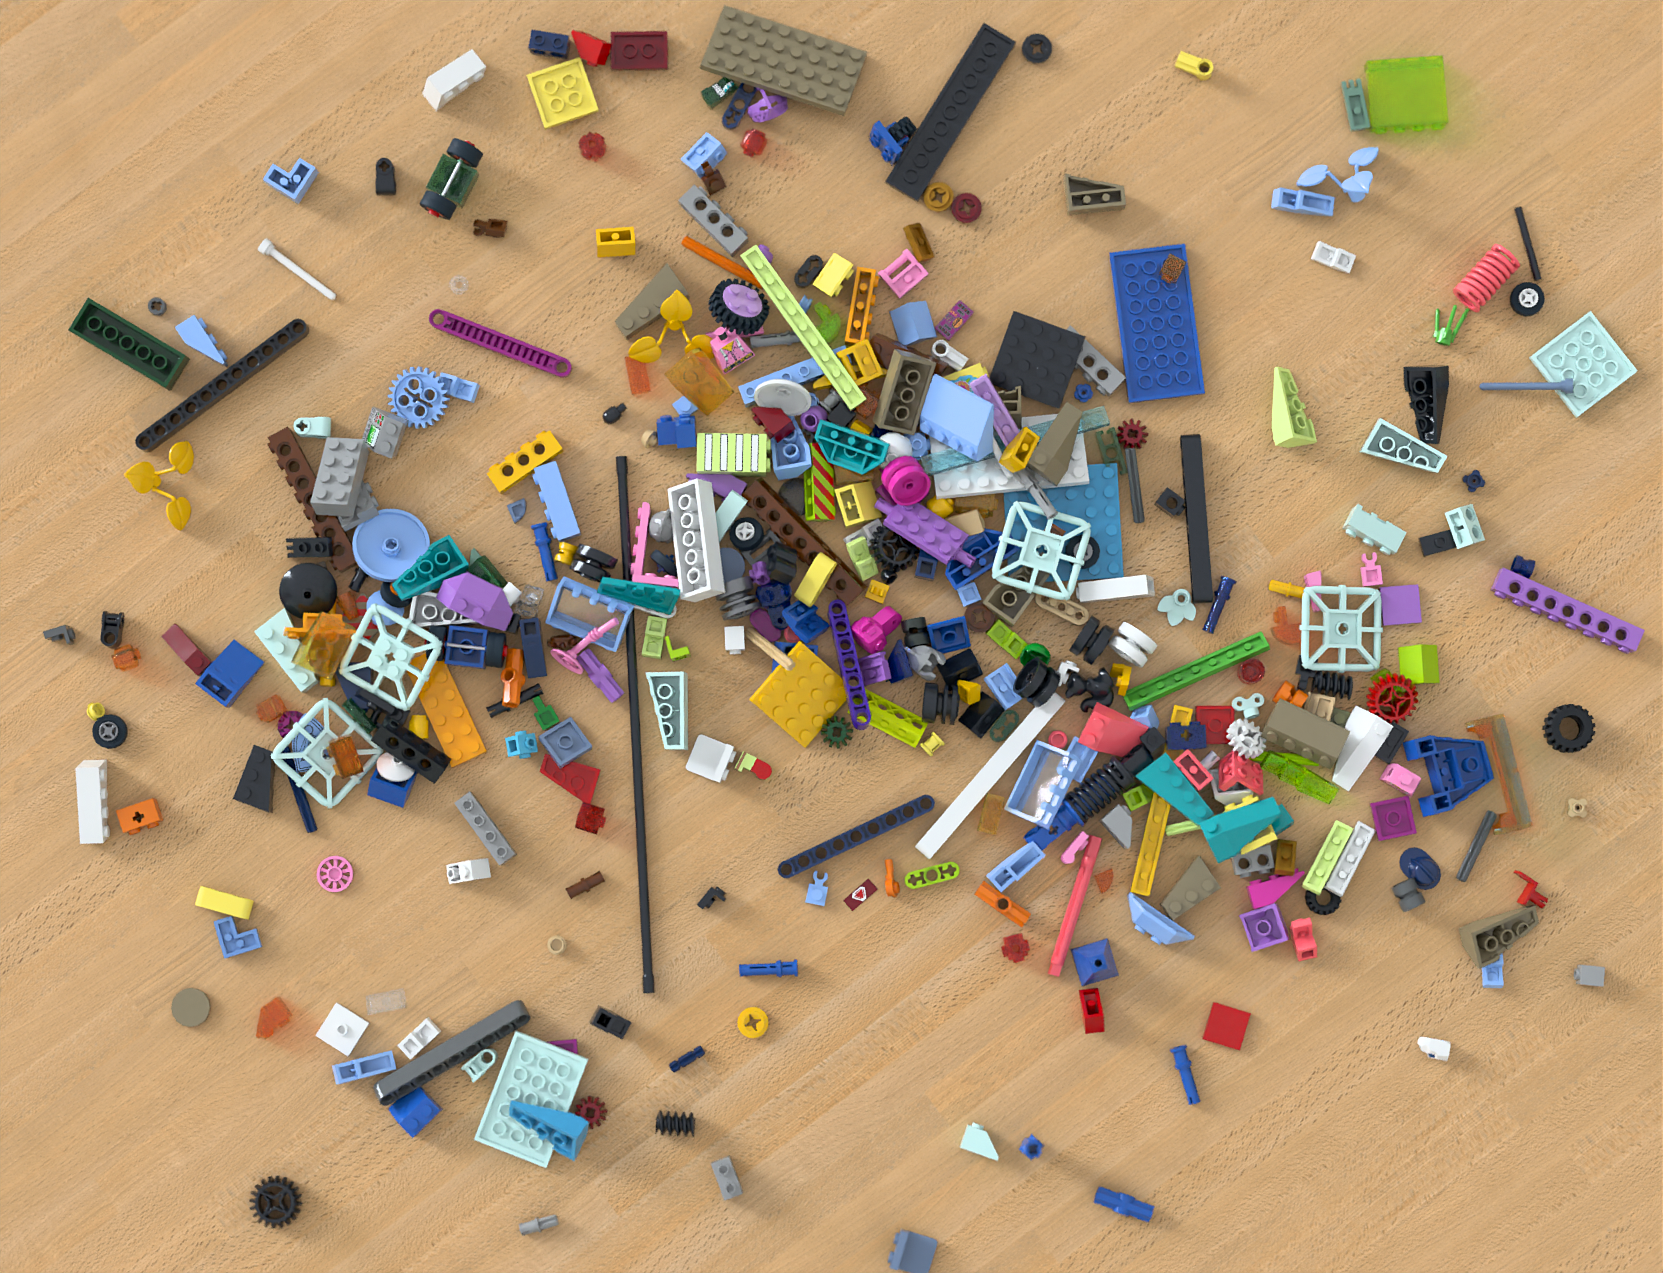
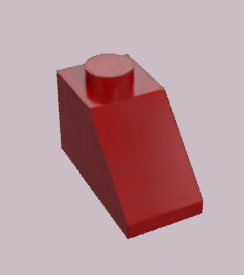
[571,30,612,67]
[1079,988,1105,1034]

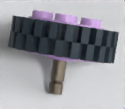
[708,278,770,335]

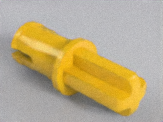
[1269,580,1305,599]

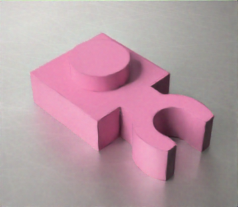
[1360,552,1383,587]

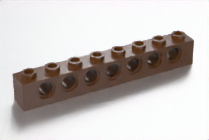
[267,427,358,573]
[741,477,868,605]

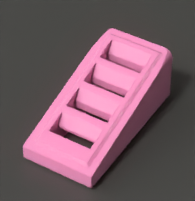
[1304,570,1321,613]

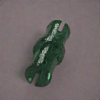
[342,697,377,734]

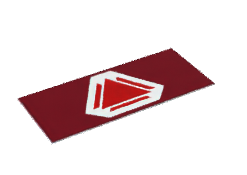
[843,878,878,911]

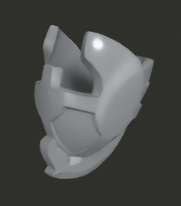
[648,508,674,544]
[904,645,946,681]

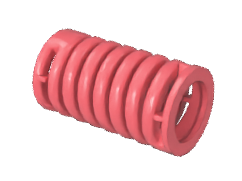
[1453,244,1520,312]

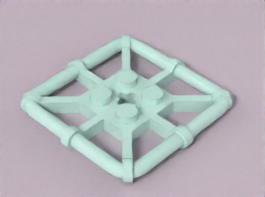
[991,501,1092,601]
[1300,585,1383,673]
[338,603,443,711]
[271,698,384,809]

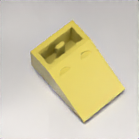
[813,253,854,297]

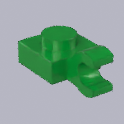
[532,696,560,731]

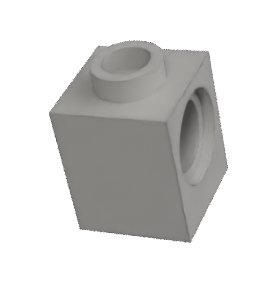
[1574,965,1605,987]

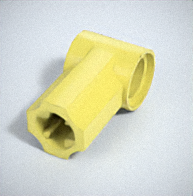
[1175,51,1213,80]

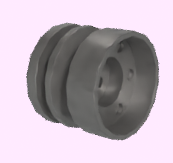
[715,576,761,620]

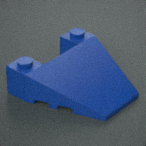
[1403,735,1494,817]

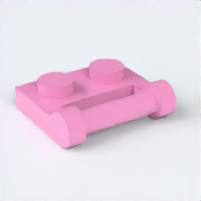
[878,249,929,299]
[1060,831,1089,864]

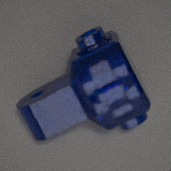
[756,579,793,630]

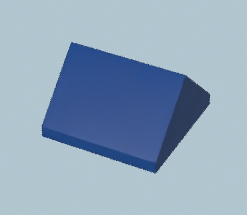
[927,616,971,654]

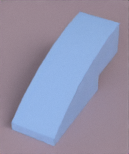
[1271,187,1335,216]
[986,841,1046,892]
[332,1050,396,1084]

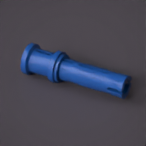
[531,522,558,582]
[739,959,798,978]
[1170,1045,1201,1105]

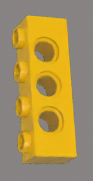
[487,430,564,495]

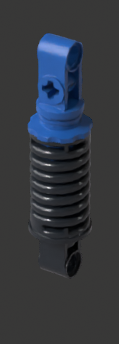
[1023,743,1154,851]

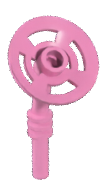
[550,617,619,674]

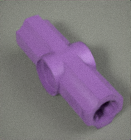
[576,648,624,703]

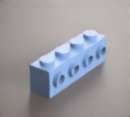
[532,461,581,542]

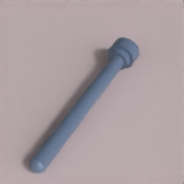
[1479,378,1573,394]

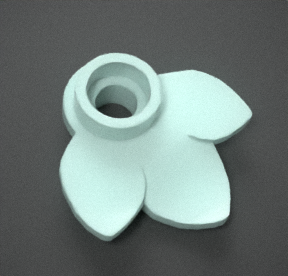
[1157,589,1196,626]

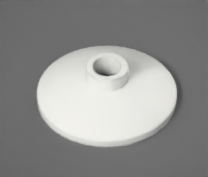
[376,752,415,782]

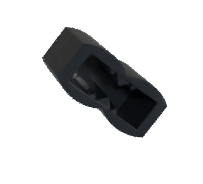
[766,541,797,585]

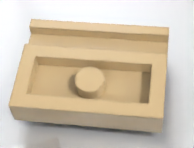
[1304,691,1336,721]

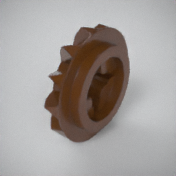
[964,602,995,633]
[547,635,577,648]

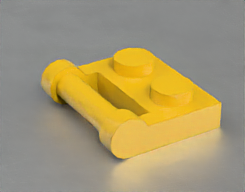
[836,339,883,386]

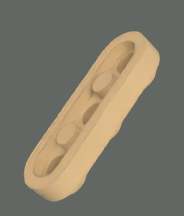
[1035,593,1089,626]

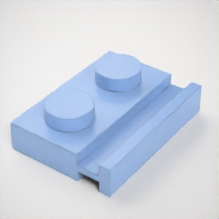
[983,663,1023,710]
[1056,736,1098,783]

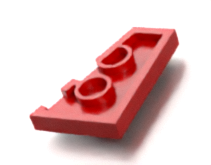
[540,754,601,807]

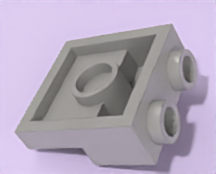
[338,480,379,531]

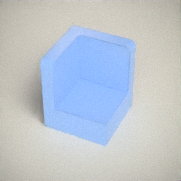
[1130,705,1159,730]

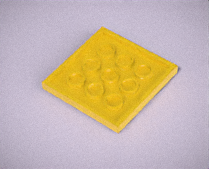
[749,641,847,748]

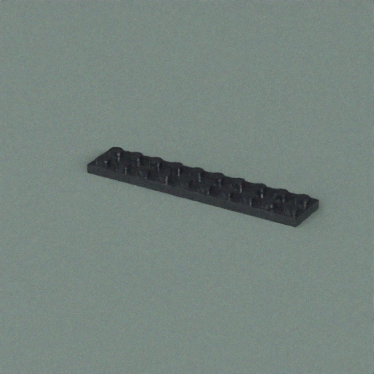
[885,23,1016,202]

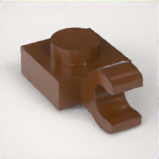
[701,161,727,196]
[473,219,507,238]

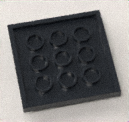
[989,311,1086,409]

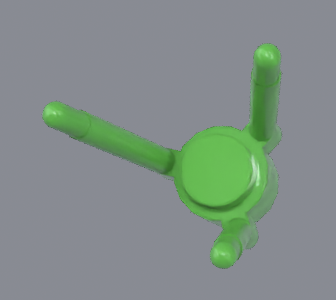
[1433,305,1469,346]

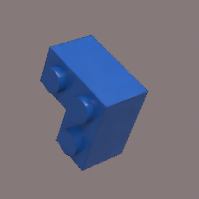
[656,414,697,448]

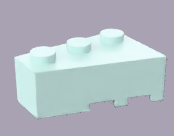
[1342,504,1407,555]

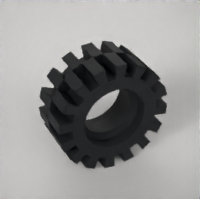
[1305,888,1342,915]

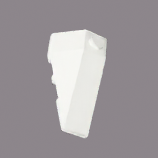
[1332,706,1393,791]

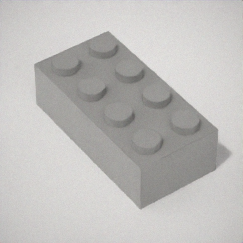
[310,437,369,517]

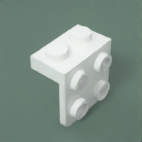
[686,735,736,783]

